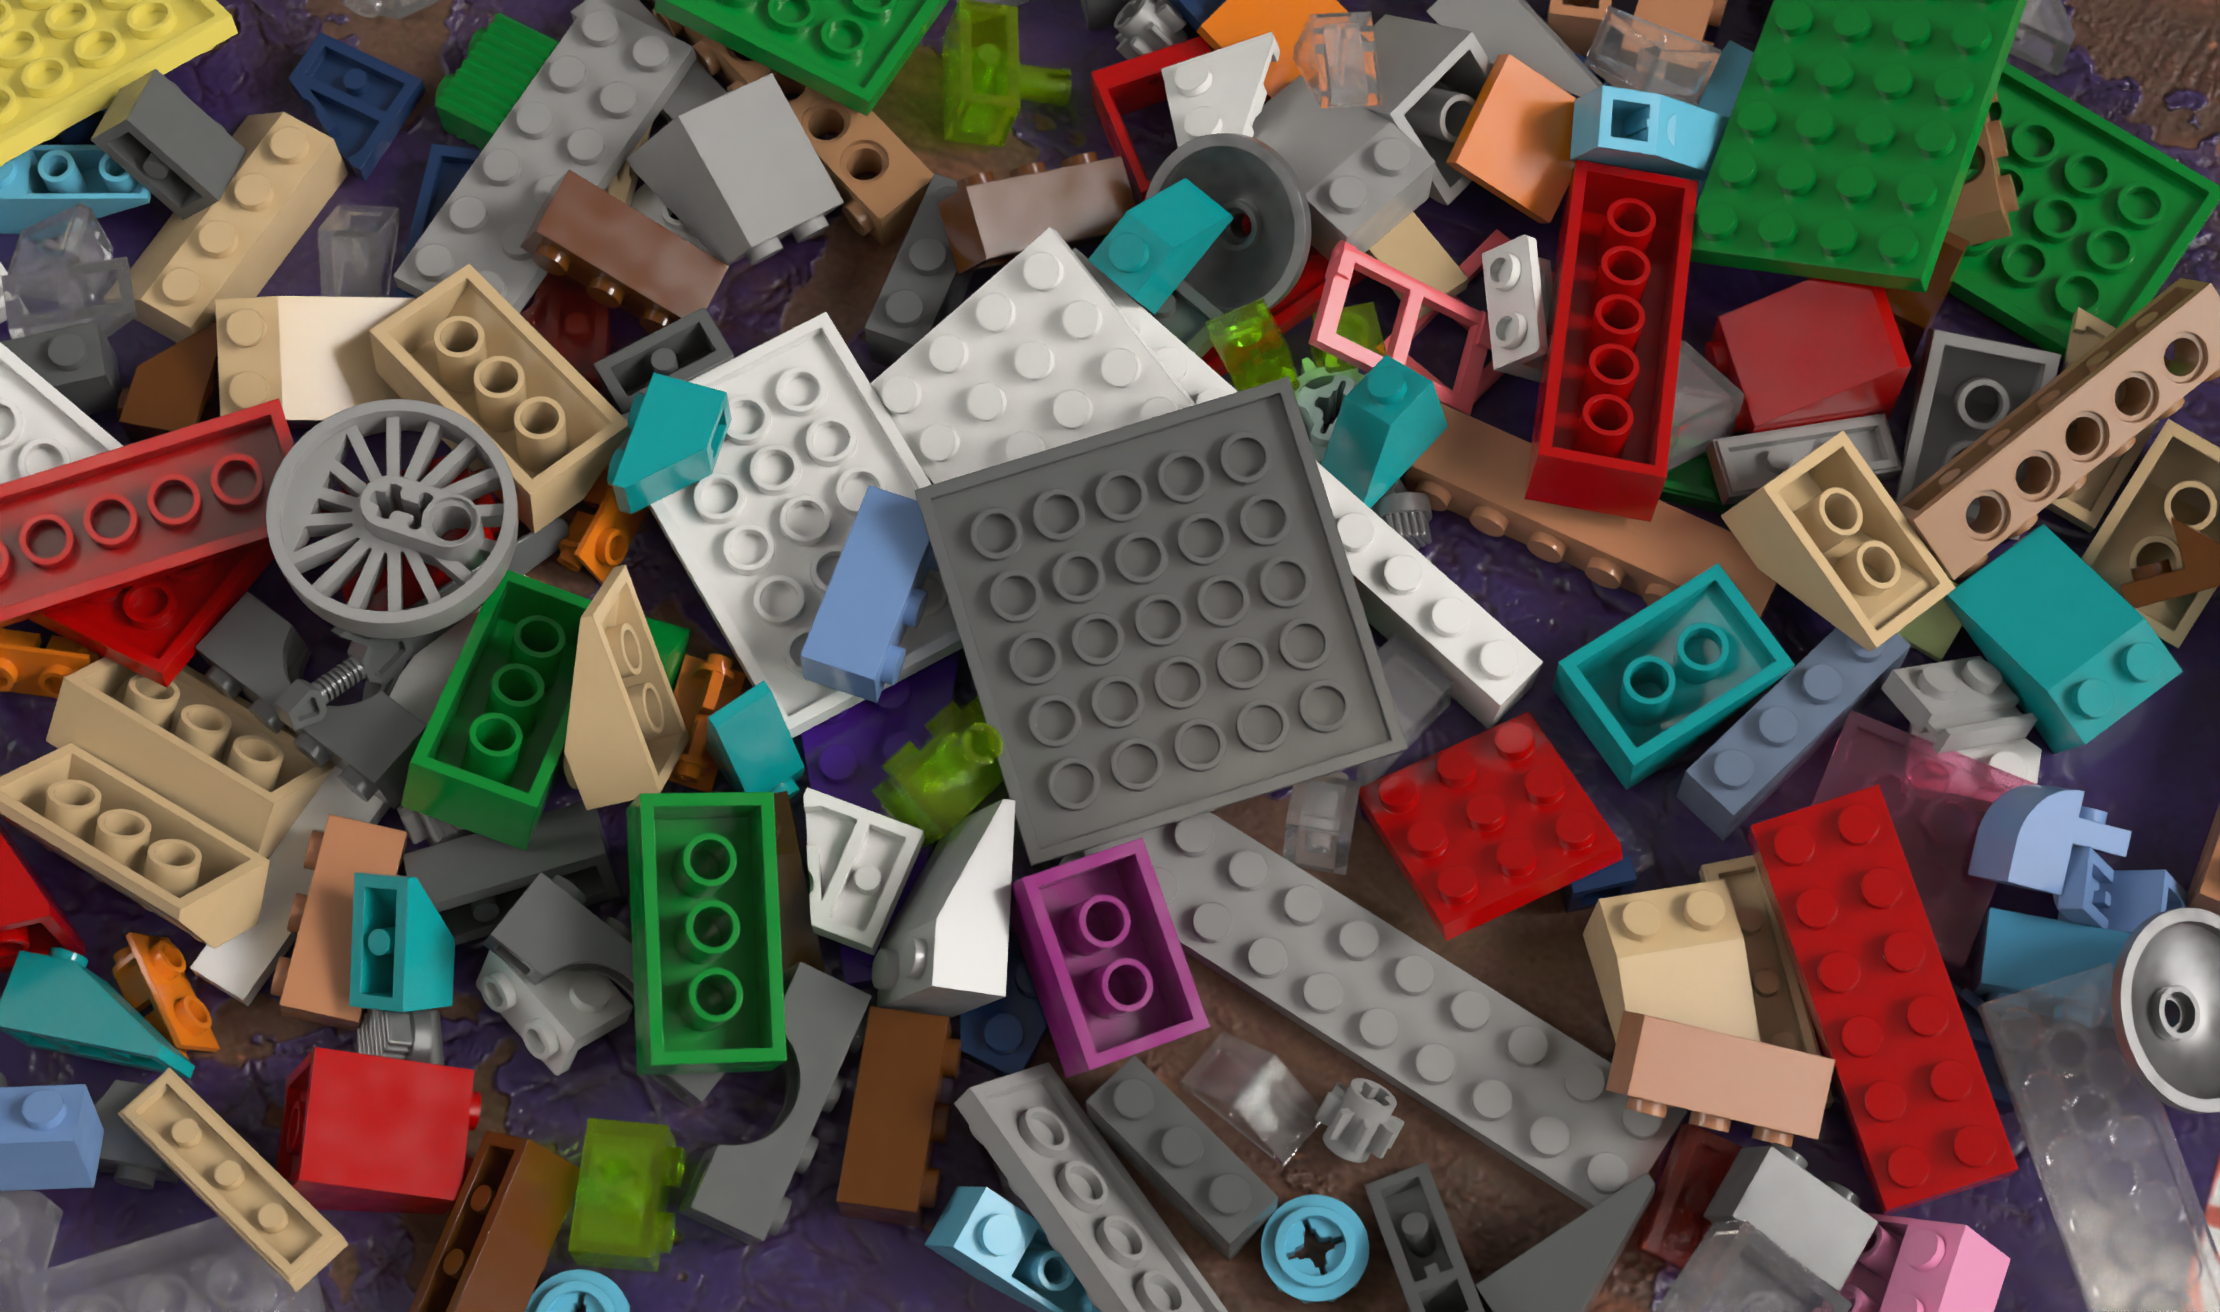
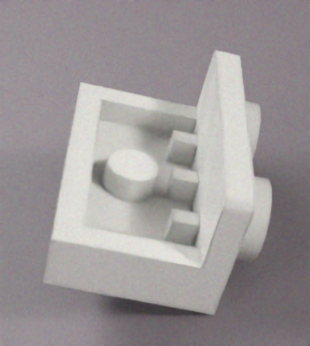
[1482,235,1553,382]
[476,950,633,1076]

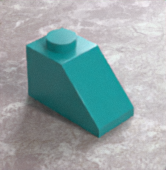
[1088,178,1234,315]
[1321,355,1448,508]
[349,872,455,1012]

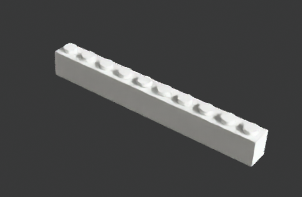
[1072,248,1543,729]

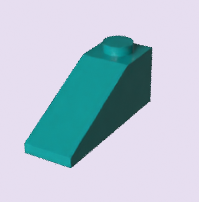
[706,680,805,799]
[0,947,195,1079]

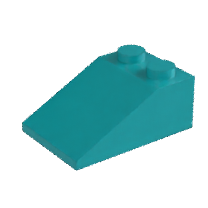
[1943,524,2183,754]
[1553,563,1795,790]

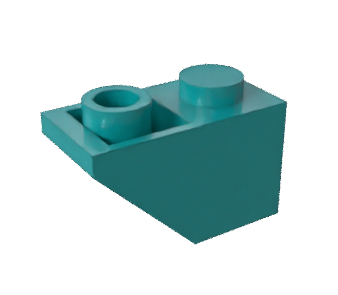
[607,373,732,514]

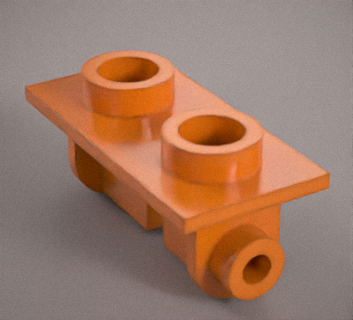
[557,461,650,585]
[0,627,104,699]
[668,654,746,793]
[112,932,220,1060]

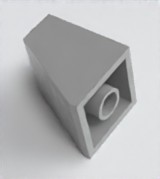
[1316,14,1493,205]
[626,73,844,266]

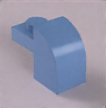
[1968,784,2132,895]
[2053,846,2188,933]

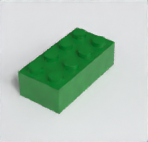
[401,569,592,851]
[627,792,787,1075]

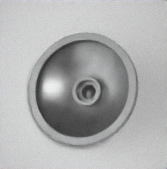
[1145,133,1311,321]
[2111,908,2220,1114]

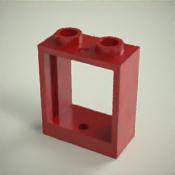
[1091,36,1211,206]

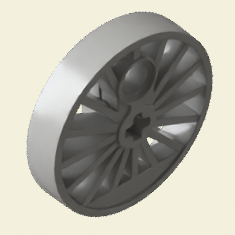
[266,399,518,639]

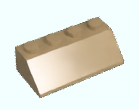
[107,112,348,343]
[369,264,630,534]
[46,657,335,858]
[0,743,270,949]

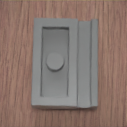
[1881,656,2038,754]

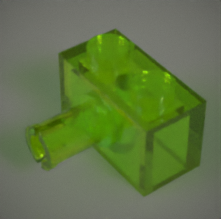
[943,0,1072,147]
[872,696,1004,849]
[568,1118,684,1272]

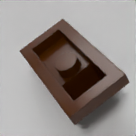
[2120,517,2220,609]

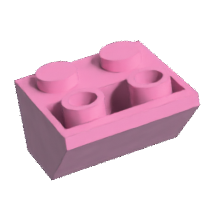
[1822,1213,2010,1312]

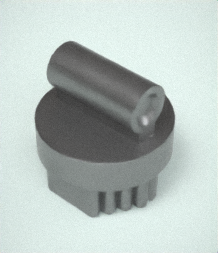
[1370,478,1432,550]
[357,1008,445,1066]

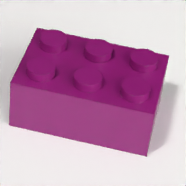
[1010,837,1210,1078]

